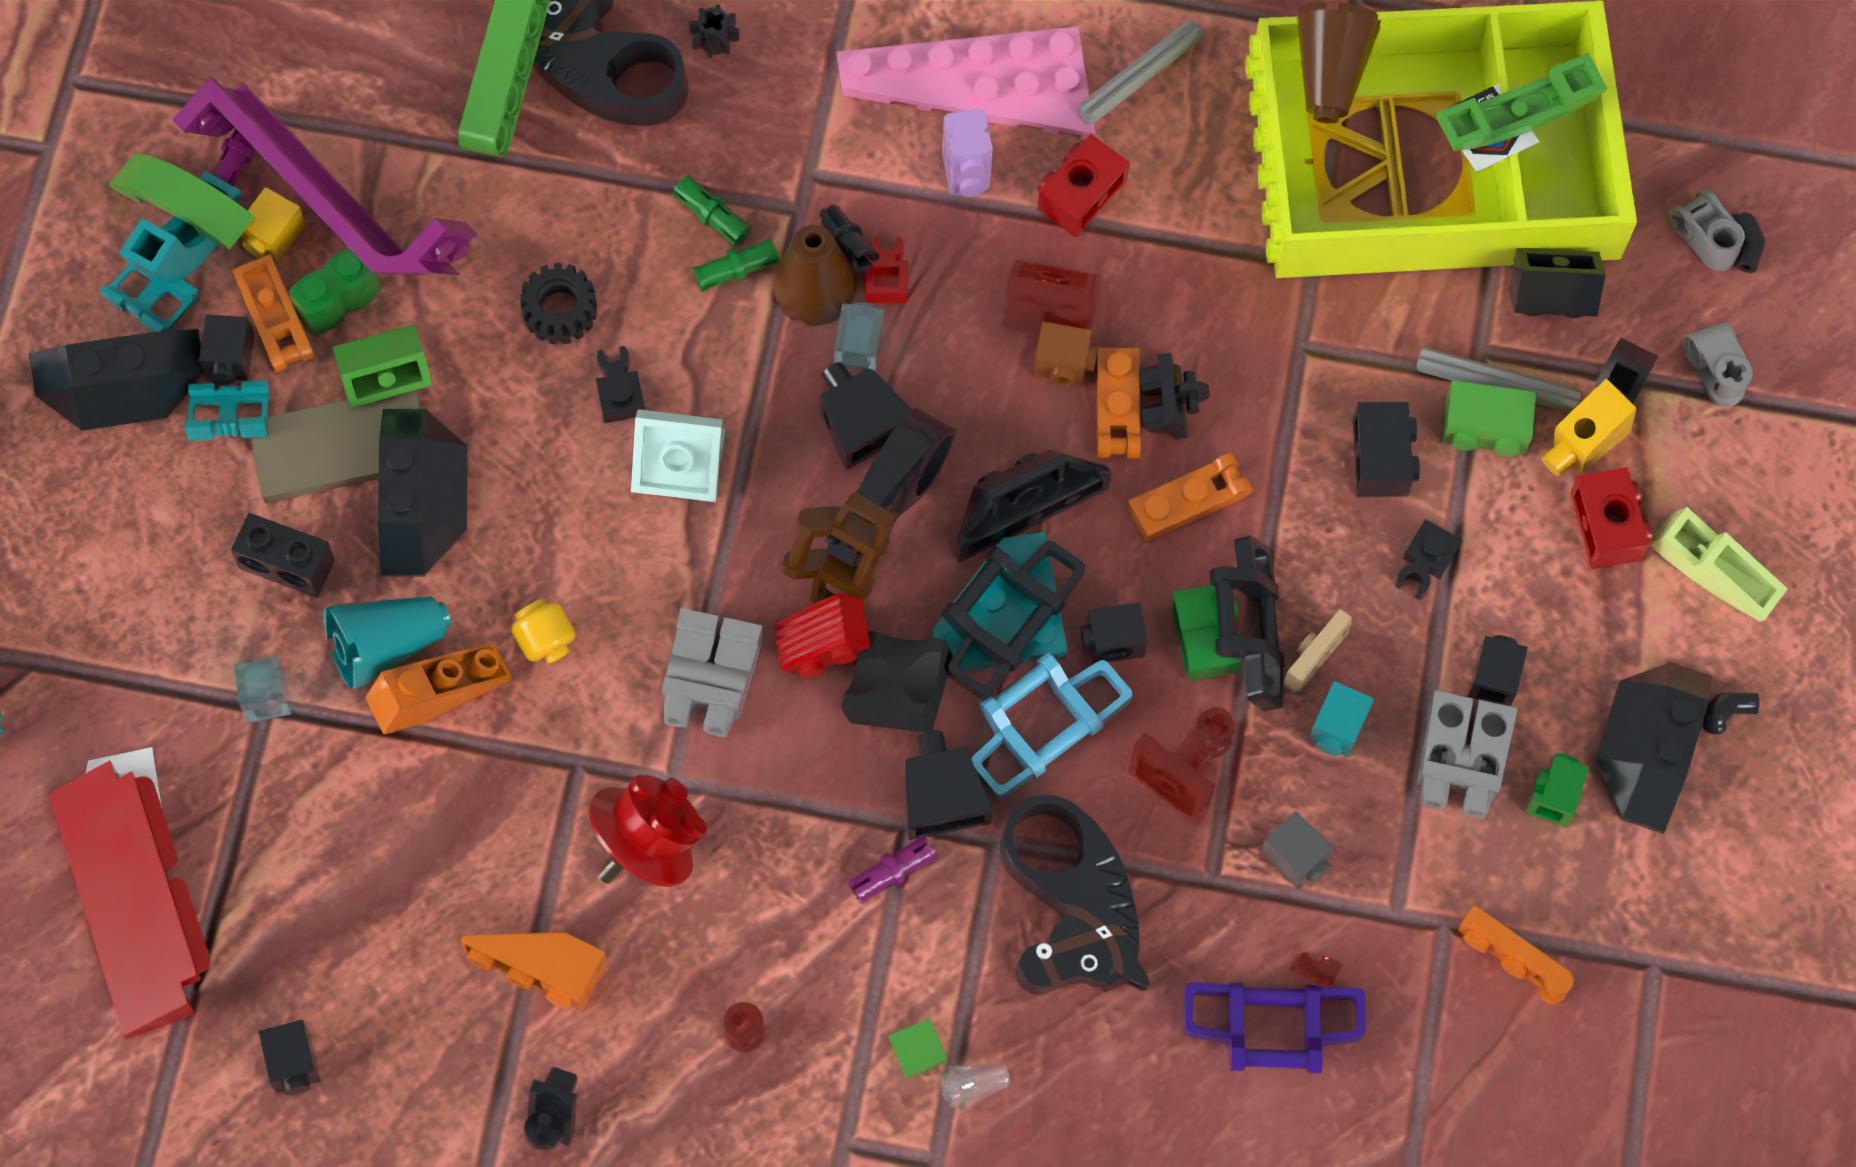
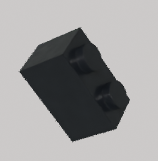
[1509,248,1606,318]
[1352,402,1420,497]

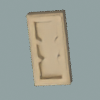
[1283,609,1352,695]

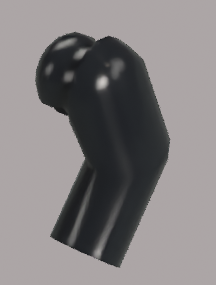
[1731,212,1765,273]
[1702,692,1760,734]

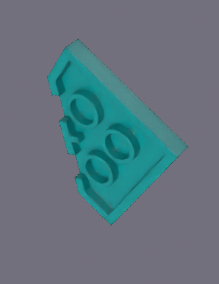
[932,532,1068,672]

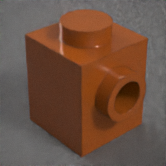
[1033,321,1098,386]

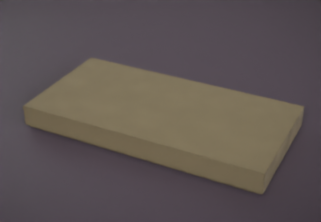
[251,390,421,503]

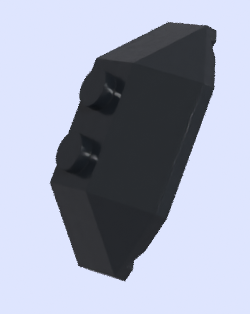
[29,329,204,431]
[378,409,468,577]
[955,450,1111,563]
[1594,662,1712,834]

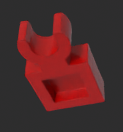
[865,237,909,303]

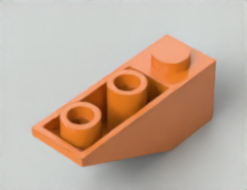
[365,642,512,735]
[460,933,608,1010]

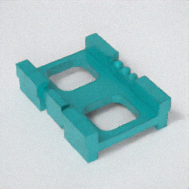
[100,264,200,332]
[184,380,270,441]

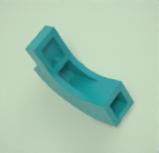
[119,171,243,283]

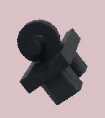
[1139,352,1210,439]
[524,1067,578,1150]

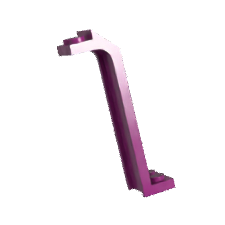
[172,77,477,276]

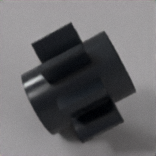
[689,4,740,58]

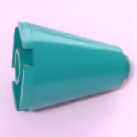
[323,596,451,689]

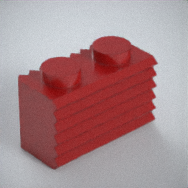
[773,592,870,679]

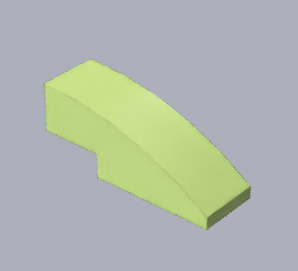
[1650,507,1788,622]

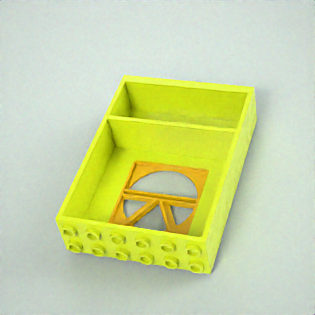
[1245,1,1637,278]

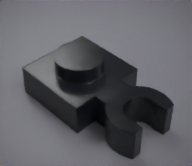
[596,346,645,423]
[1395,519,1463,600]

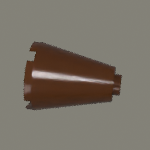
[1297,2,1381,124]
[773,225,856,326]

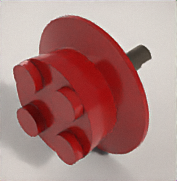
[588,775,707,887]

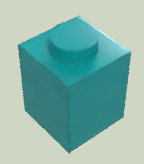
[1309,681,1374,758]

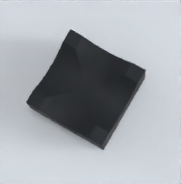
[841,631,953,733]

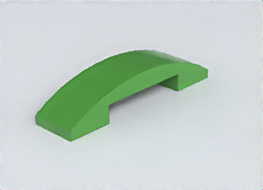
[1436,53,1607,151]
[109,153,255,250]

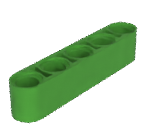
[458,0,551,157]

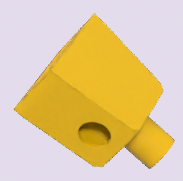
[1542,379,1637,476]

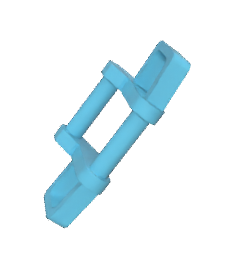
[971,653,1132,800]

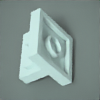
[631,409,726,502]

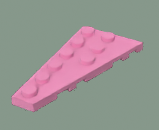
[837,27,1096,140]

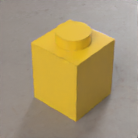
[241,187,306,263]

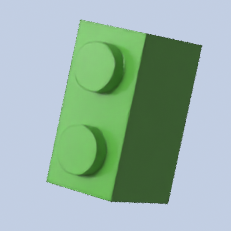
[332,324,433,408]
[1441,380,1536,456]

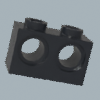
[231,513,335,598]

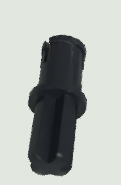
[819,204,876,272]

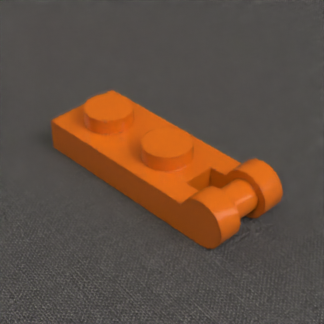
[231,254,315,373]
[1097,347,1141,459]
[1127,453,1253,542]
[1458,905,1574,1005]

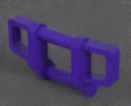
[1184,982,1366,1074]

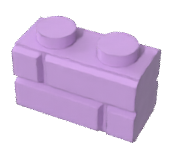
[942,109,993,197]

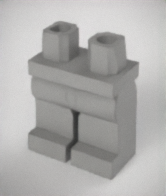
[662,608,763,737]
[1417,690,1518,819]

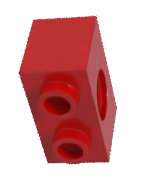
[1037,134,1130,238]
[1570,467,1652,570]

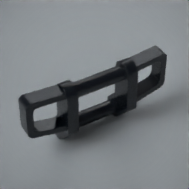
[1209,535,1285,712]
[941,541,1085,700]

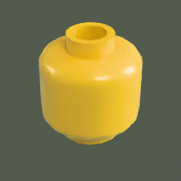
[511,598,576,666]

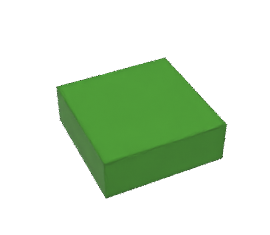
[888,1019,948,1080]

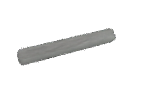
[1077,20,1203,125]
[1417,347,1582,413]

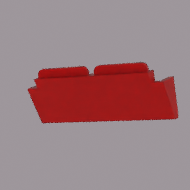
[48,760,211,1039]

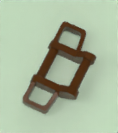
[781,493,895,604]

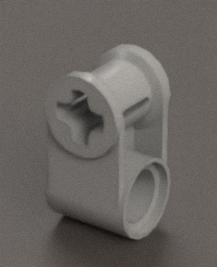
[1668,188,1745,271]
[1683,322,1753,407]

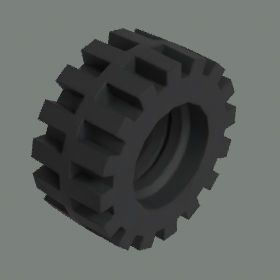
[520,263,597,345]

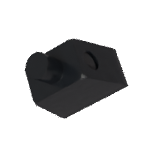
[820,362,912,470]
[905,730,992,840]

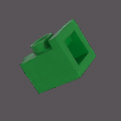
[1525,753,1589,827]

